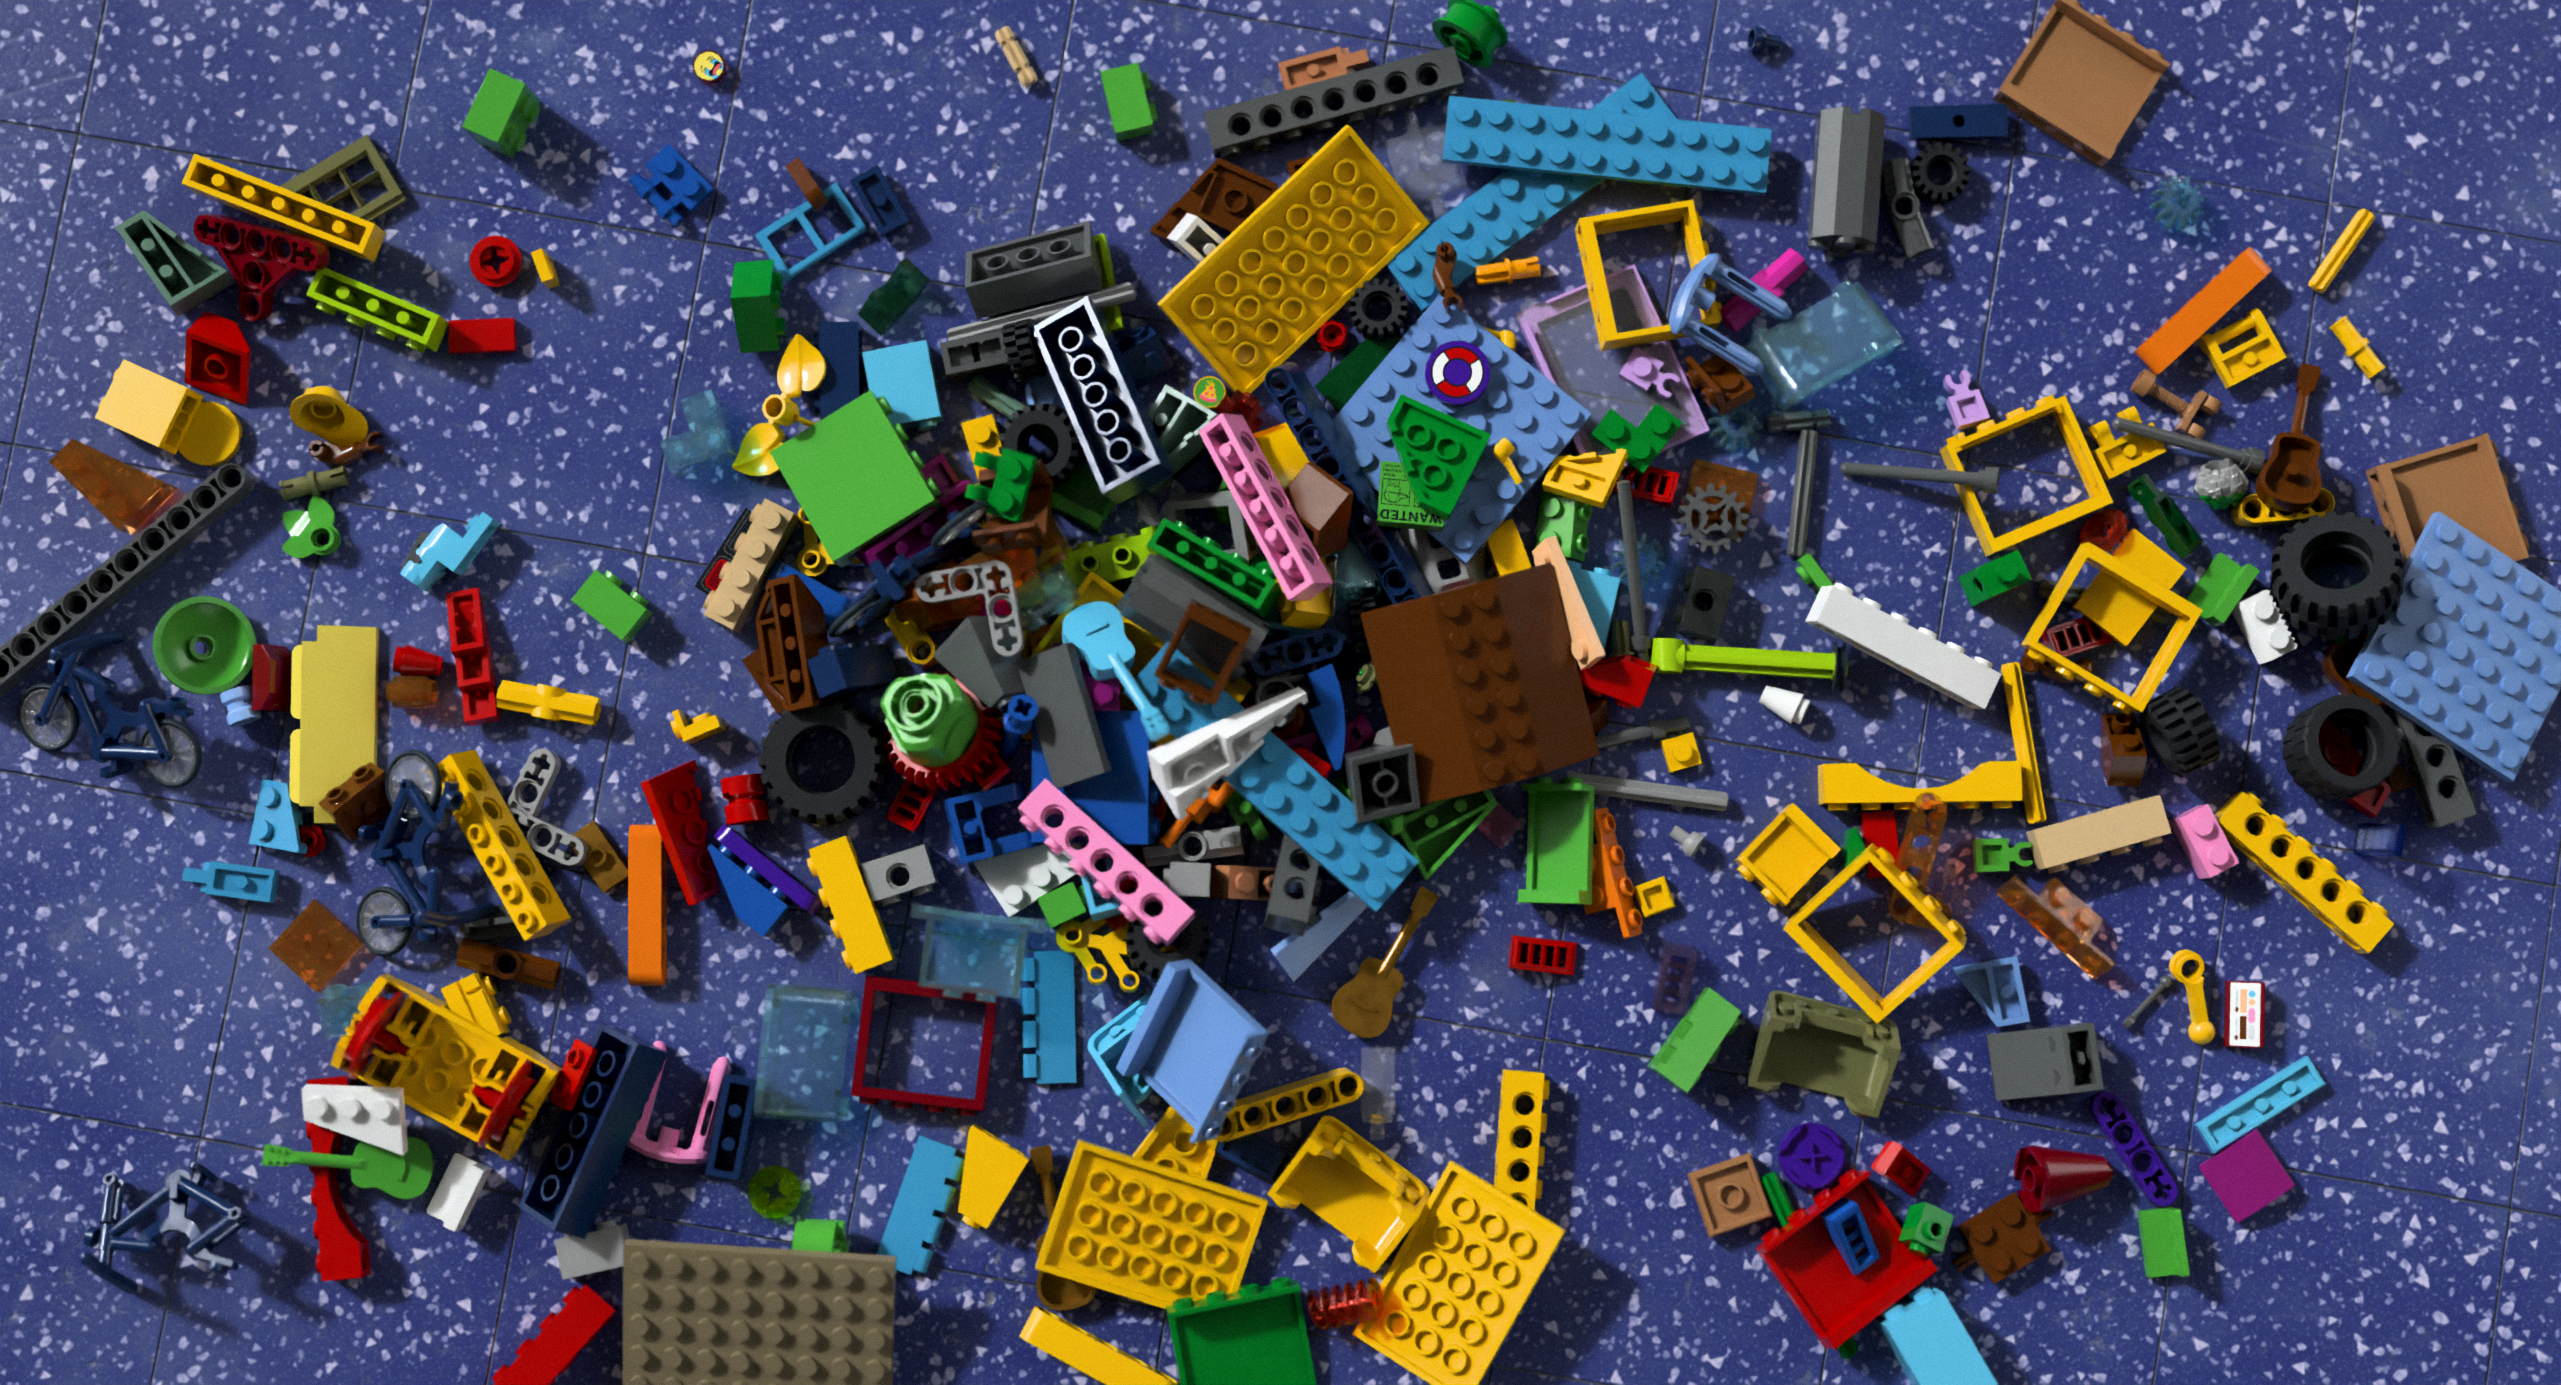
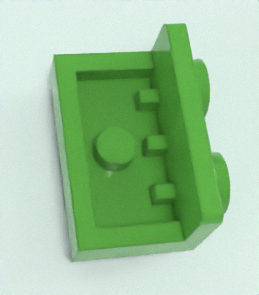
[1536,492,1592,562]

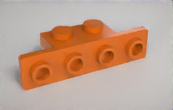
[1583,807,1643,939]

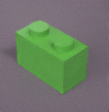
[1100,63,1159,141]
[571,569,653,644]

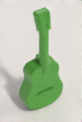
[262,1136,433,1199]

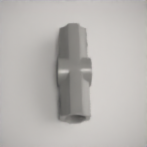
[1143,825,1245,868]

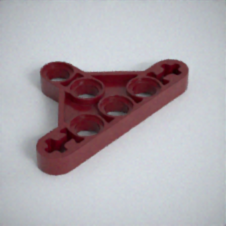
[193,214,330,321]

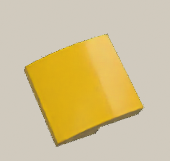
[1253,423,1309,491]

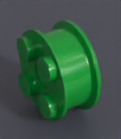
[1432,0,1508,68]

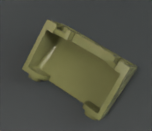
[1748,990,1901,1118]

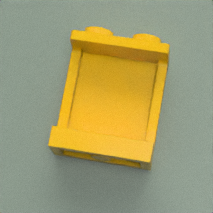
[1734,803,1841,906]

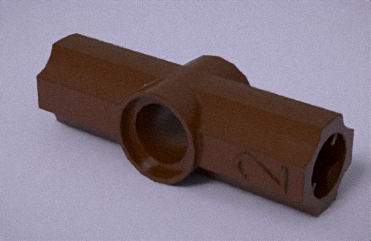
[455,938,562,990]

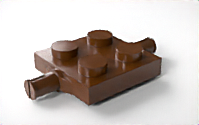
[1951,1192,2055,1284]

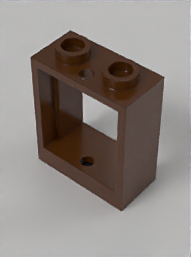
[1154,599,1252,706]

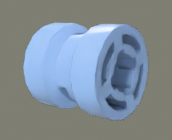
[219,685,262,727]

